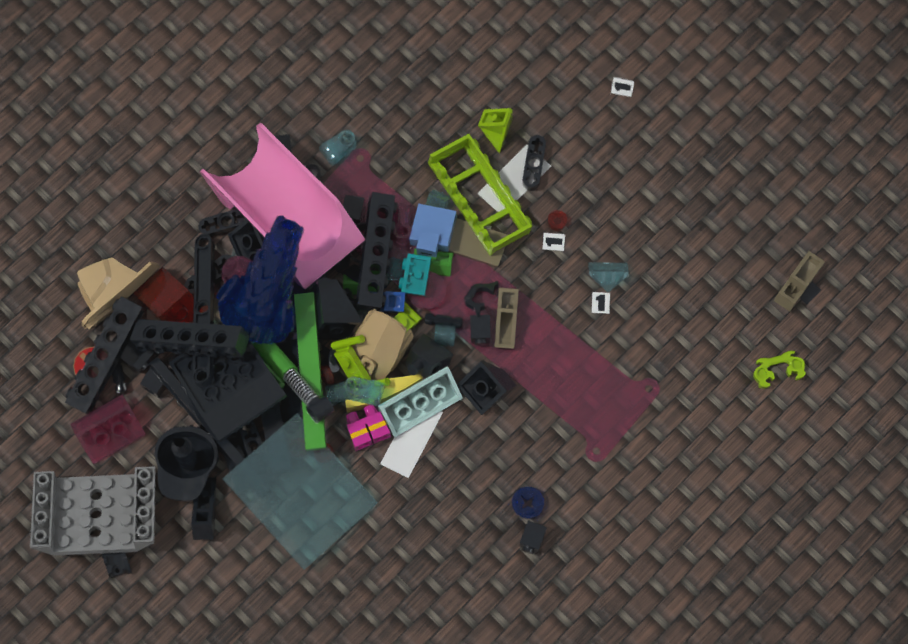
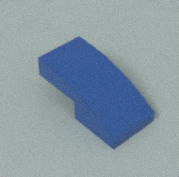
[366,291,405,313]

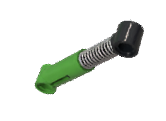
[246,323,334,423]

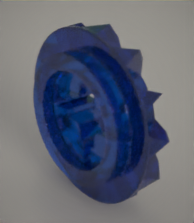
[512,487,544,519]

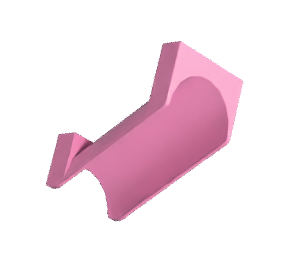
[200,123,365,289]

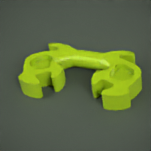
[753,351,806,389]

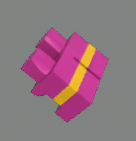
[346,404,391,451]

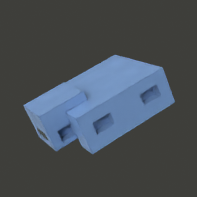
[409,203,457,258]

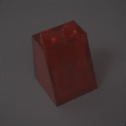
[134,267,204,323]

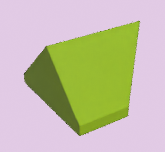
[478,108,513,154]

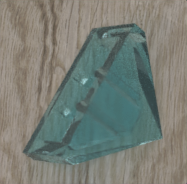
[588,262,629,292]

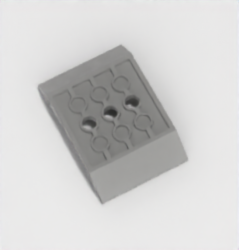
[30,466,156,555]

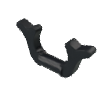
[464,281,499,317]

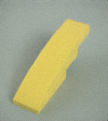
[345,374,423,413]

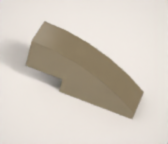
[774,251,825,312]
[495,287,519,349]

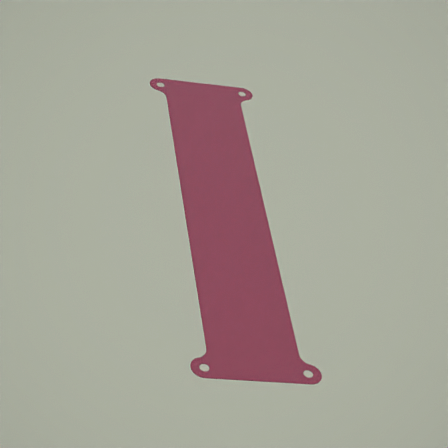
[323,148,660,462]

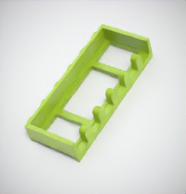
[428,134,532,256]

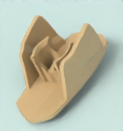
[77,258,160,330]
[352,309,414,381]

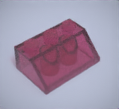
[70,394,146,464]

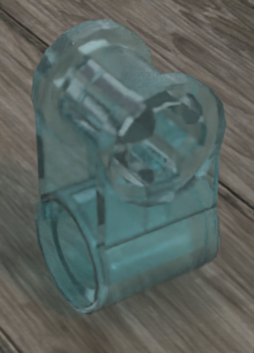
[319,130,357,165]
[344,377,385,406]

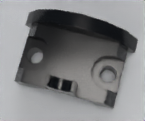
[319,345,340,373]
[102,552,132,578]

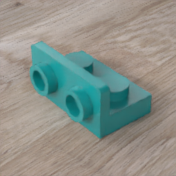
[399,253,432,297]

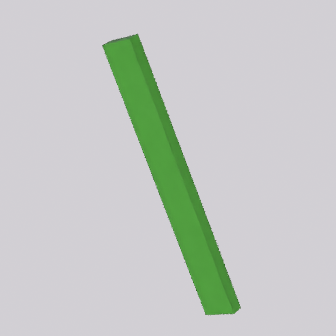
[294,292,327,451]

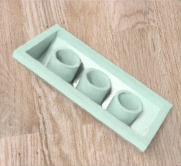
[378,366,463,438]

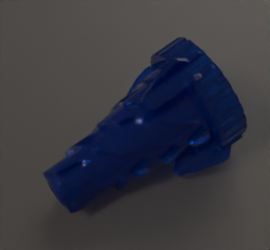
[216,215,304,344]

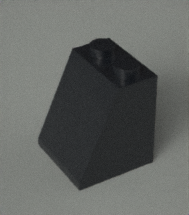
[310,278,362,340]

